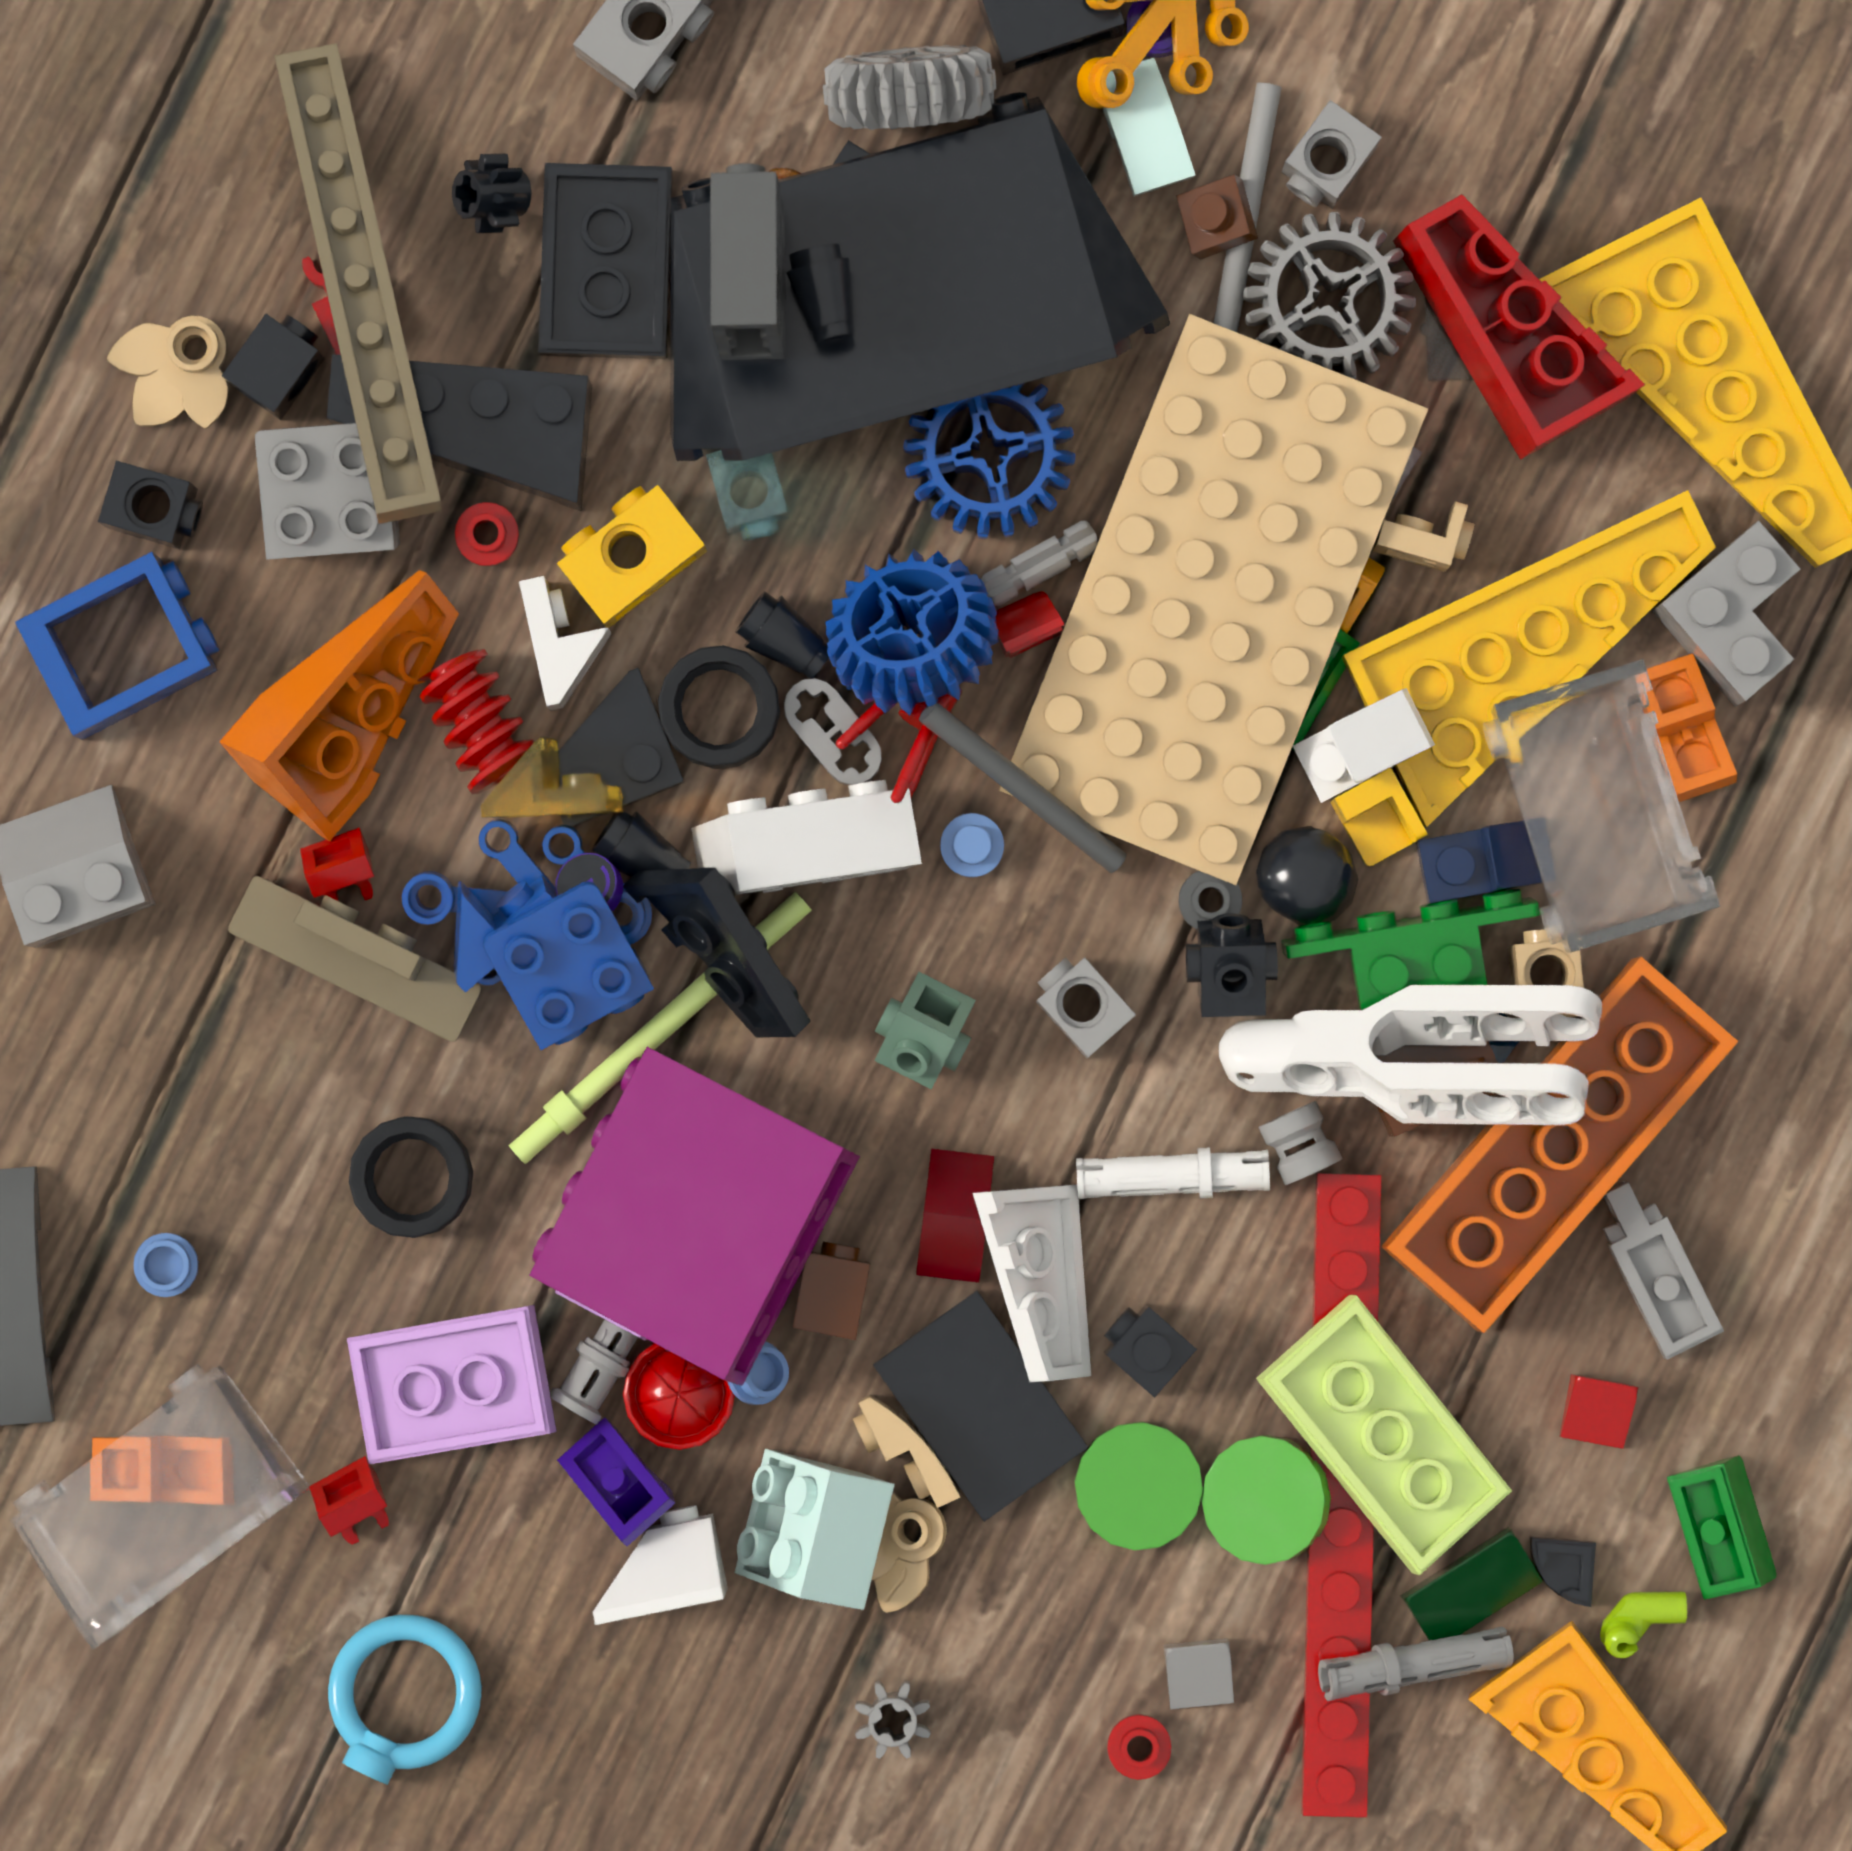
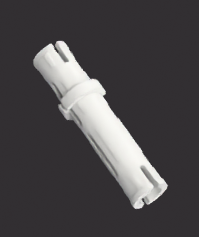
[1076,1148,1270,1199]

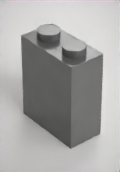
[711,163,786,360]

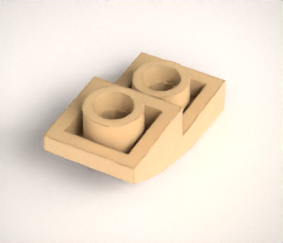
[853,1395,960,1508]

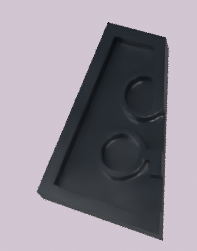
[623,867,811,1038]

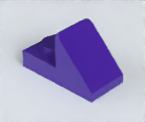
[557,1417,675,1546]

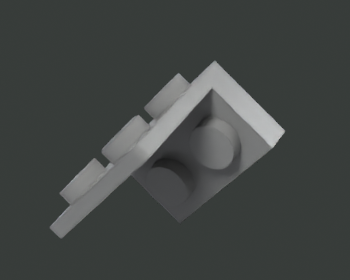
[255,423,400,560]

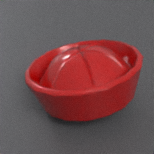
[623,1343,735,1450]

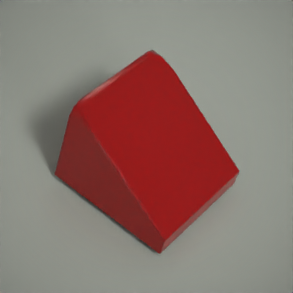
[995,591,1065,659]
[1559,1374,1639,1449]

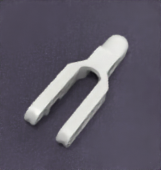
[1219,985,1602,1125]

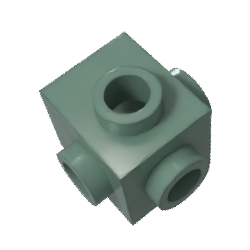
[874,972,976,1089]

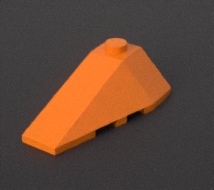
[219,570,459,841]

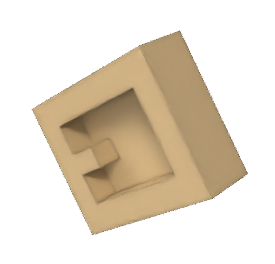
[1372,502,1474,572]

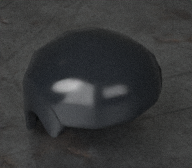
[1256,826,1359,926]

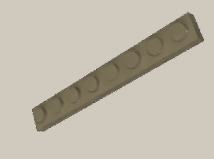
[275,43,442,524]

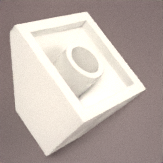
[593,1505,728,1625]

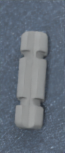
[981,520,1099,606]

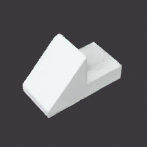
[519,576,611,711]
[1293,688,1435,803]

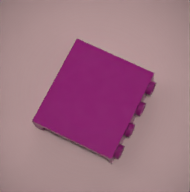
[529,1047,860,1386]

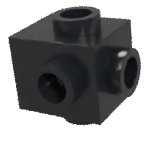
[1186,913,1278,1017]

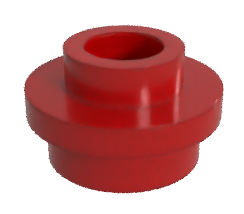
[455,502,519,567]
[1107,1714,1172,1780]

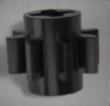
[452,153,532,233]

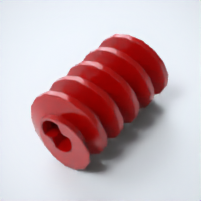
[418,649,536,794]

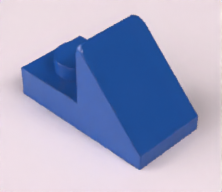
[453,875,557,993]

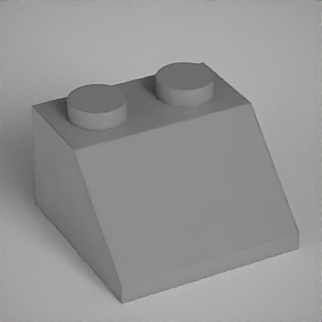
[0,785,156,948]

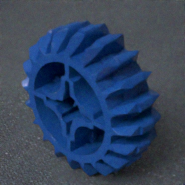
[903,383,1075,539]
[825,549,999,716]

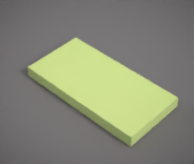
[1256,1295,1512,1575]

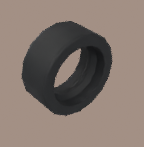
[658,645,780,769]
[349,1116,474,1238]

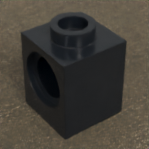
[222,314,325,420]
[98,460,203,550]

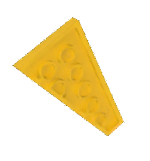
[1539,198,1852,568]
[1342,490,1716,828]

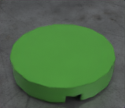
[1074,1421,1203,1551]
[1201,1435,1331,1565]

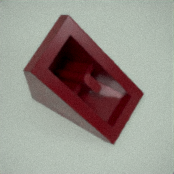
[916,1148,994,1283]

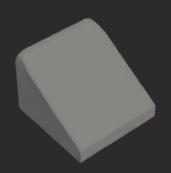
[1164,1638,1234,1709]

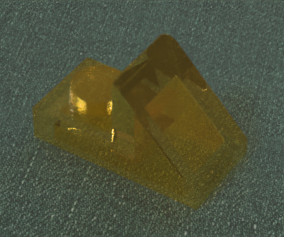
[481,737,623,818]

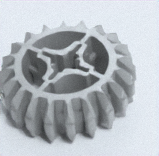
[823,45,997,130]
[1243,212,1416,379]

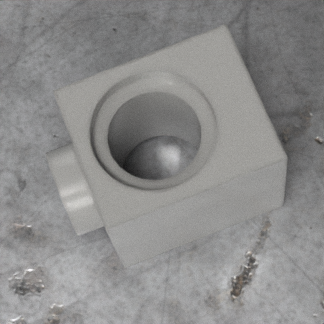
[1281,100,1382,209]
[1036,957,1136,1059]

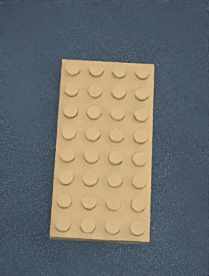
[999,314,1428,885]

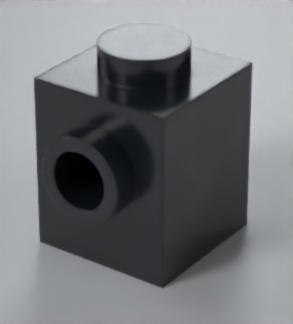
[1104,1304,1197,1398]

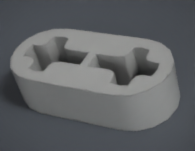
[784,678,882,786]

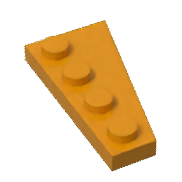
[1468,1621,1727,1851]

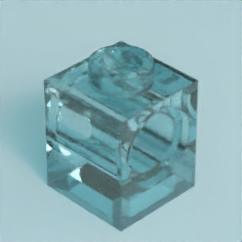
[706,451,789,541]

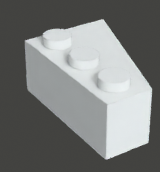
[691,780,922,895]

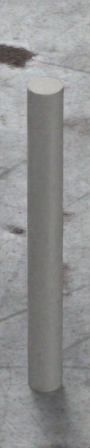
[1214,83,1281,333]

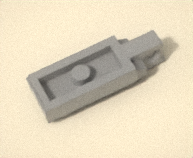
[1603,1181,1724,1360]

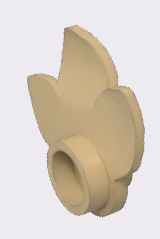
[107,316,229,429]
[871,1492,947,1613]

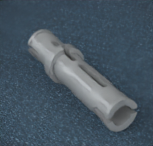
[1318,1626,1514,1701]

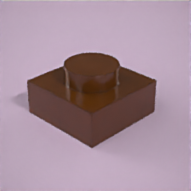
[1177,174,1258,260]

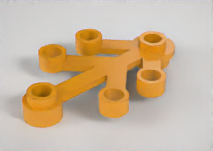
[1077,0,1249,109]

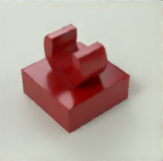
[300,827,374,902]
[309,1456,389,1545]

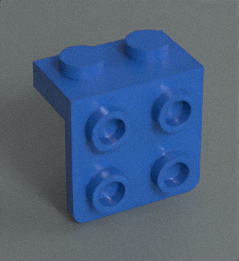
[483,881,654,1050]

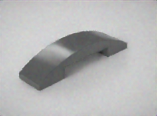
[0,1166,55,1426]

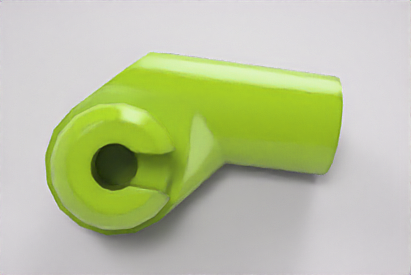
[1600,1592,1687,1659]

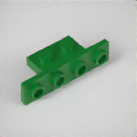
[1281,889,1540,1010]

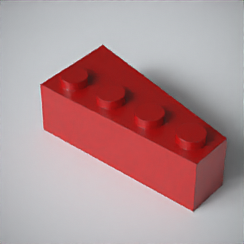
[1393,194,1645,460]

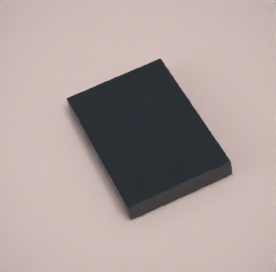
[539,163,673,359]
[873,1290,1088,1522]

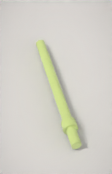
[508,892,812,1165]

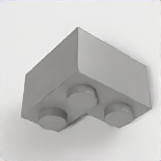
[1652,521,1800,707]

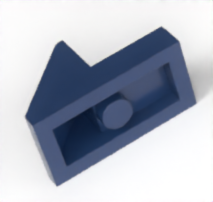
[1416,818,1554,903]

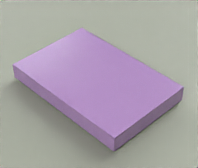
[347,1305,557,1464]

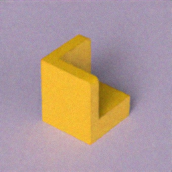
[1330,767,1428,866]

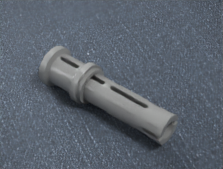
[550,1319,638,1425]

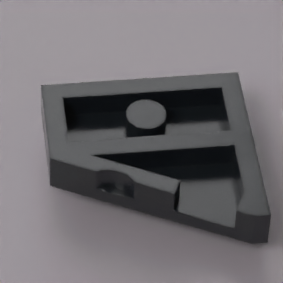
[542,668,685,828]

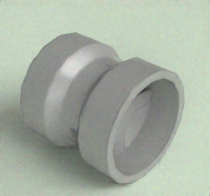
[1258,1101,1343,1185]

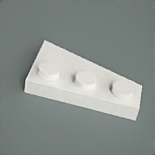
[973,1185,1091,1382]

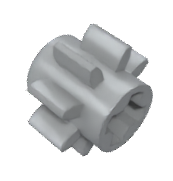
[855,1680,931,1759]

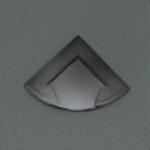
[1530,1536,1596,1607]

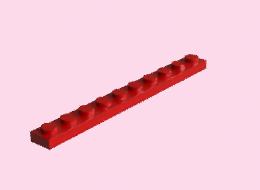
[1301,1173,1382,1818]

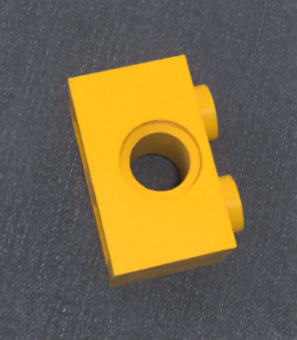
[557,485,707,628]

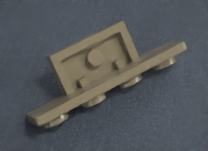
[228,876,482,1042]

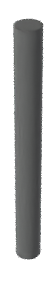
[919,703,1127,873]

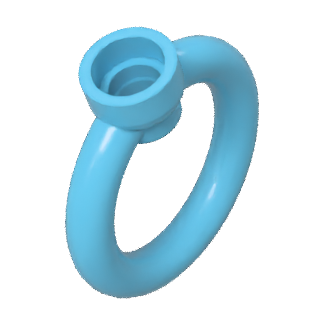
[328,1614,482,1785]

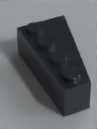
[327,354,592,512]

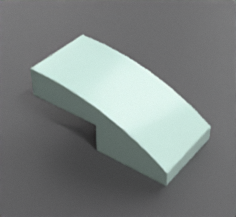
[1103,58,1195,197]

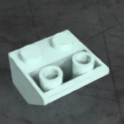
[735,1449,894,1610]

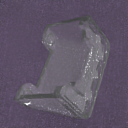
[1483,659,1720,953]
[11,1364,310,1650]

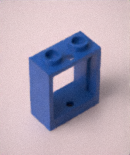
[15,552,220,740]

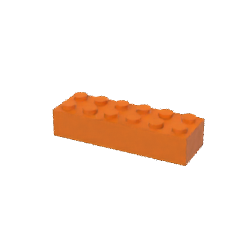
[1380,956,1739,1333]

